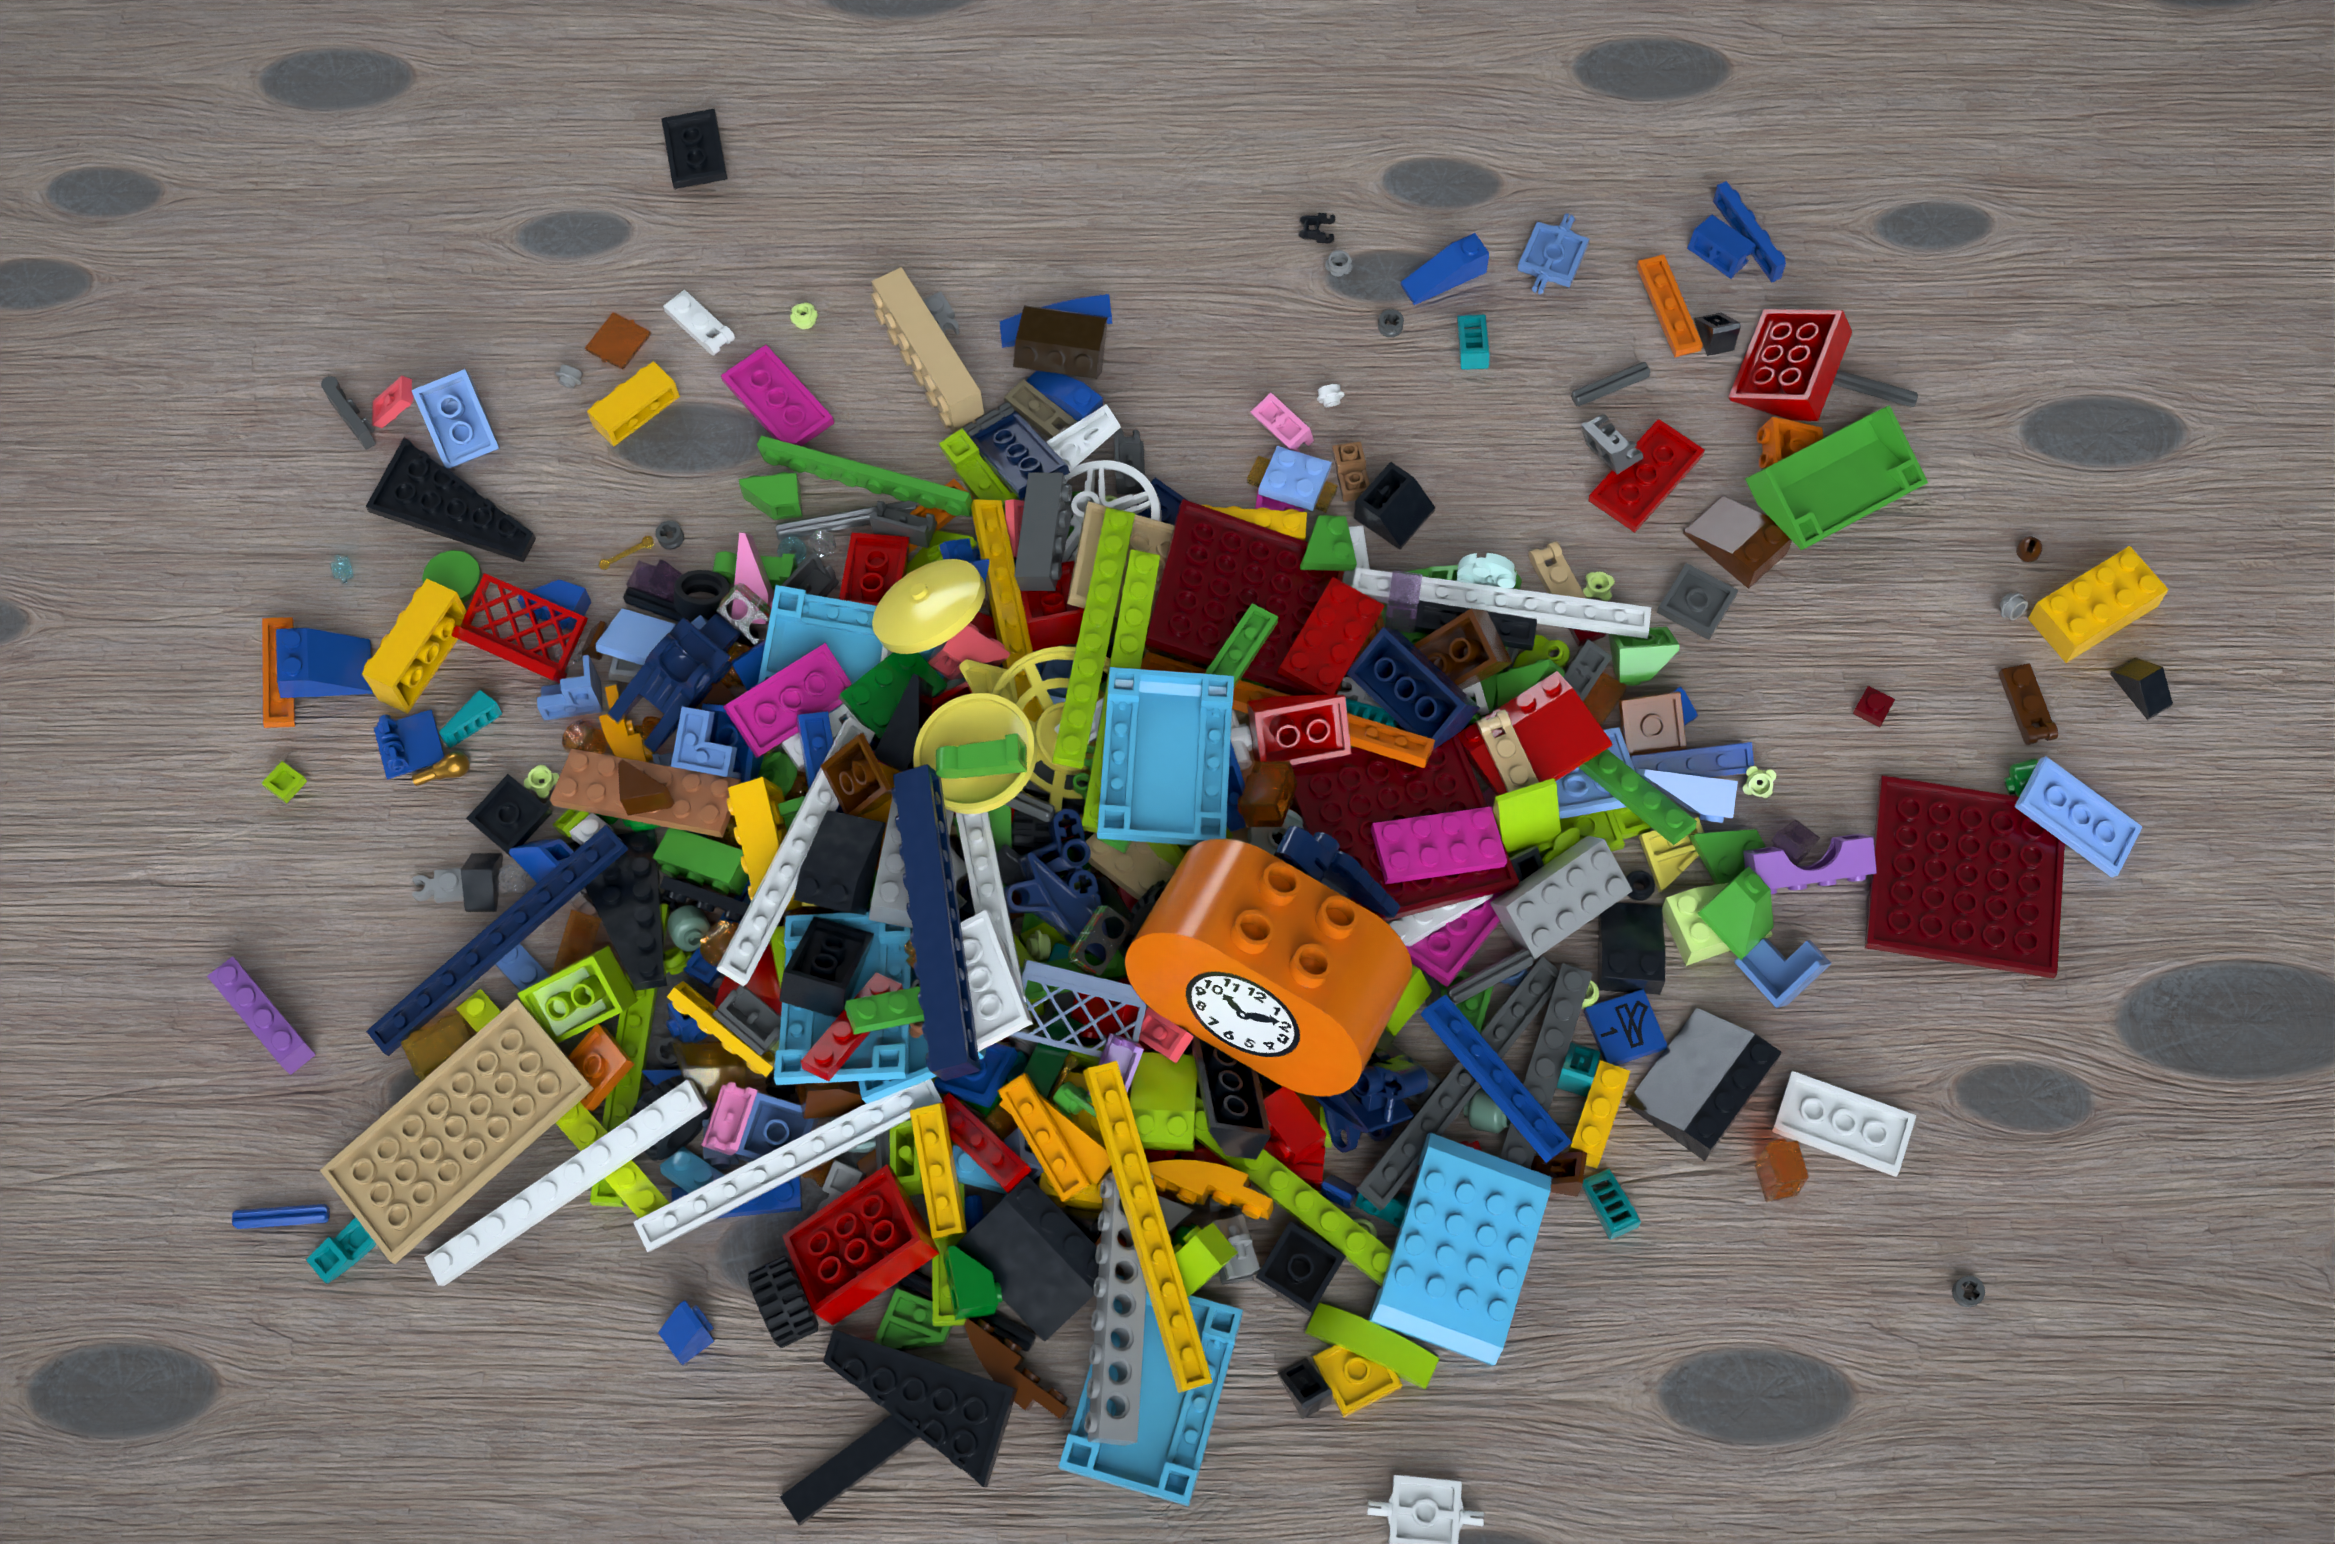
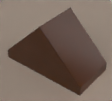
[618,759,675,816]
[1531,1151,1587,1197]

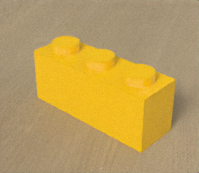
[587,361,680,447]
[1568,1060,1631,1169]

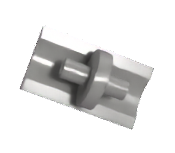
[1211,1214,1260,1280]

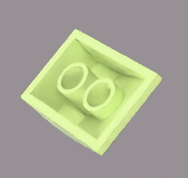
[1662,883,1773,966]

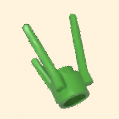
[1053,1081,1097,1122]

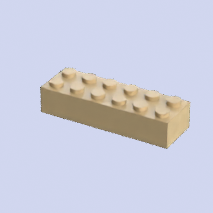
[871,267,984,433]

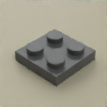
[1657,563,1739,640]

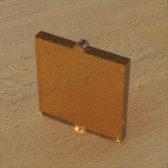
[585,312,651,370]

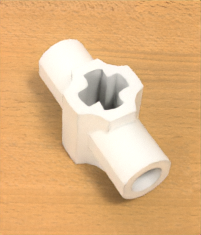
[1230,709,1253,770]

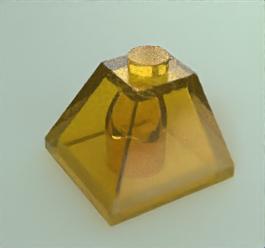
[673,1041,746,1103]

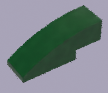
[1023,1011,1084,1099]

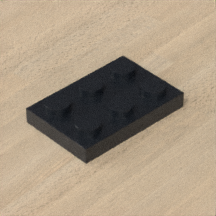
[661,108,728,189]

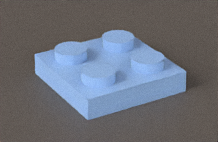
[1258,446,1332,511]

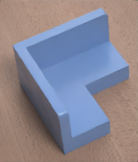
[537,655,603,721]
[671,707,741,779]
[1734,938,1832,1008]

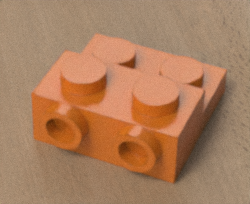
[1756,417,1824,469]

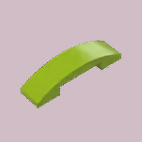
[939,428,1019,520]
[1305,1302,1439,1390]

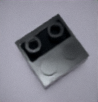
[1354,462,1436,550]

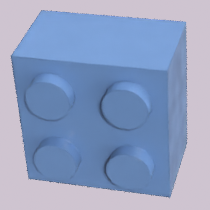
[735,1092,819,1176]

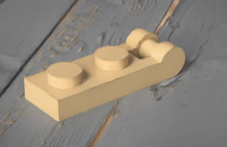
[1528,541,1587,599]
[1476,709,1539,792]

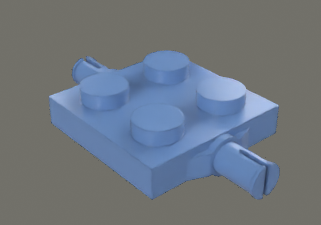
[1517,214,1590,294]

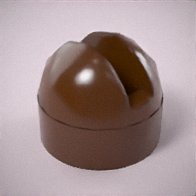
[2017,536,2042,562]

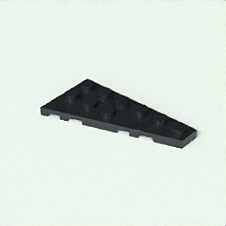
[366,437,536,563]
[566,829,667,991]
[823,1329,1018,1488]

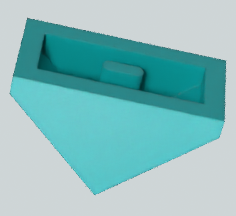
[1556,1042,1601,1097]

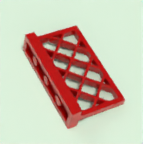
[451,573,588,683]

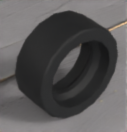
[674,570,730,621]

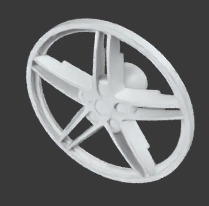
[1062,460,1162,563]

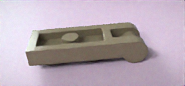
[1004,379,1077,439]

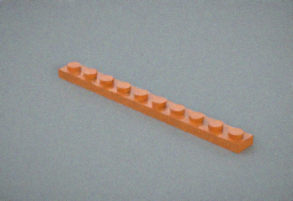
[1141,652,1435,768]

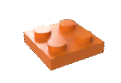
[568,1024,634,1112]

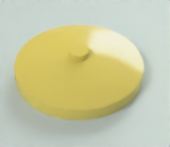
[872,559,985,654]
[913,693,1038,814]

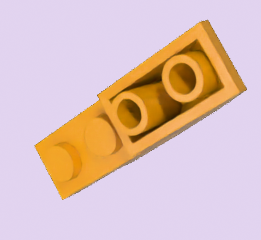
[599,685,653,763]
[1148,1160,1274,1220]

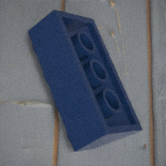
[1347,627,1480,750]

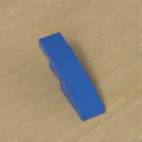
[1000,294,1112,348]

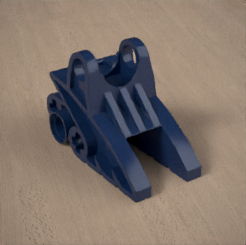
[608,613,741,754]
[1004,809,1113,962]
[1274,826,1401,918]
[1311,1047,1428,1153]

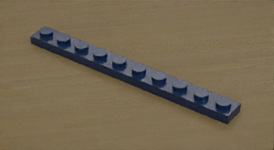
[366,824,628,1056]

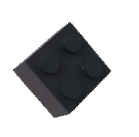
[1254,1221,1346,1316]

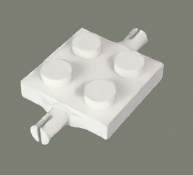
[1367,1475,1484,1544]

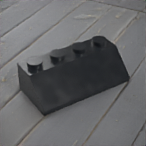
[1189,1032,1271,1160]

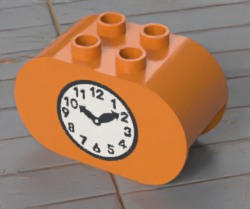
[1125,839,1412,1096]

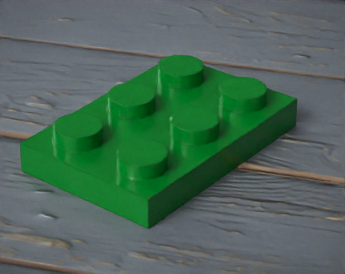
[839,652,948,743]

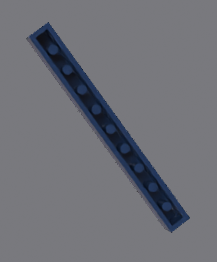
[892,764,981,1081]

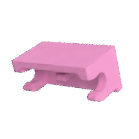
[1251,393,1314,452]
[701,1082,758,1156]

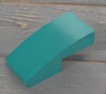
[306,1217,377,1283]

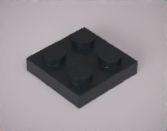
[466,774,553,857]

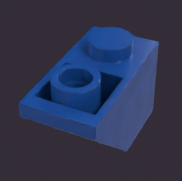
[517,579,591,630]
[508,839,574,884]
[658,1300,714,1366]

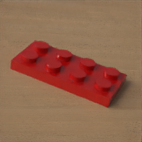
[1588,418,1705,533]
[1277,577,1385,695]

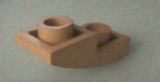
[1332,441,1370,502]

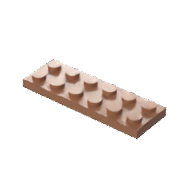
[550,749,741,838]

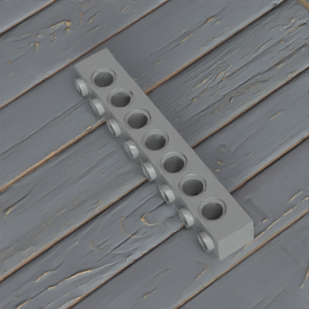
[1085,1172,1153,1446]

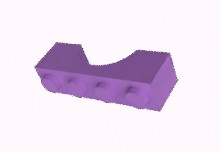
[1743,833,1877,894]
[207,956,316,1075]

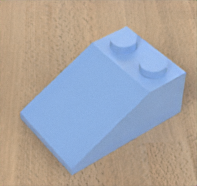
[411,369,499,469]
[1635,768,1738,823]

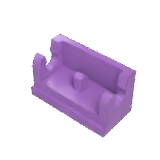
[1087,1033,1144,1095]

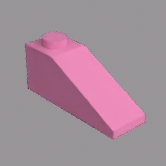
[731,533,774,625]

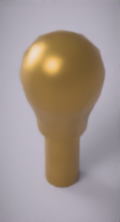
[412,751,470,787]

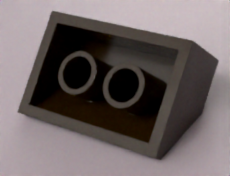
[1013,305,1108,379]

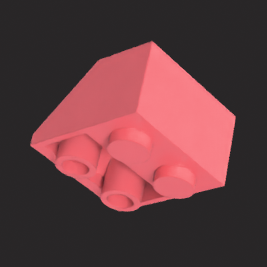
[928,623,1011,680]

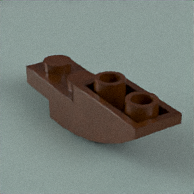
[964,1318,1071,1419]

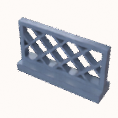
[1010,959,1147,1057]

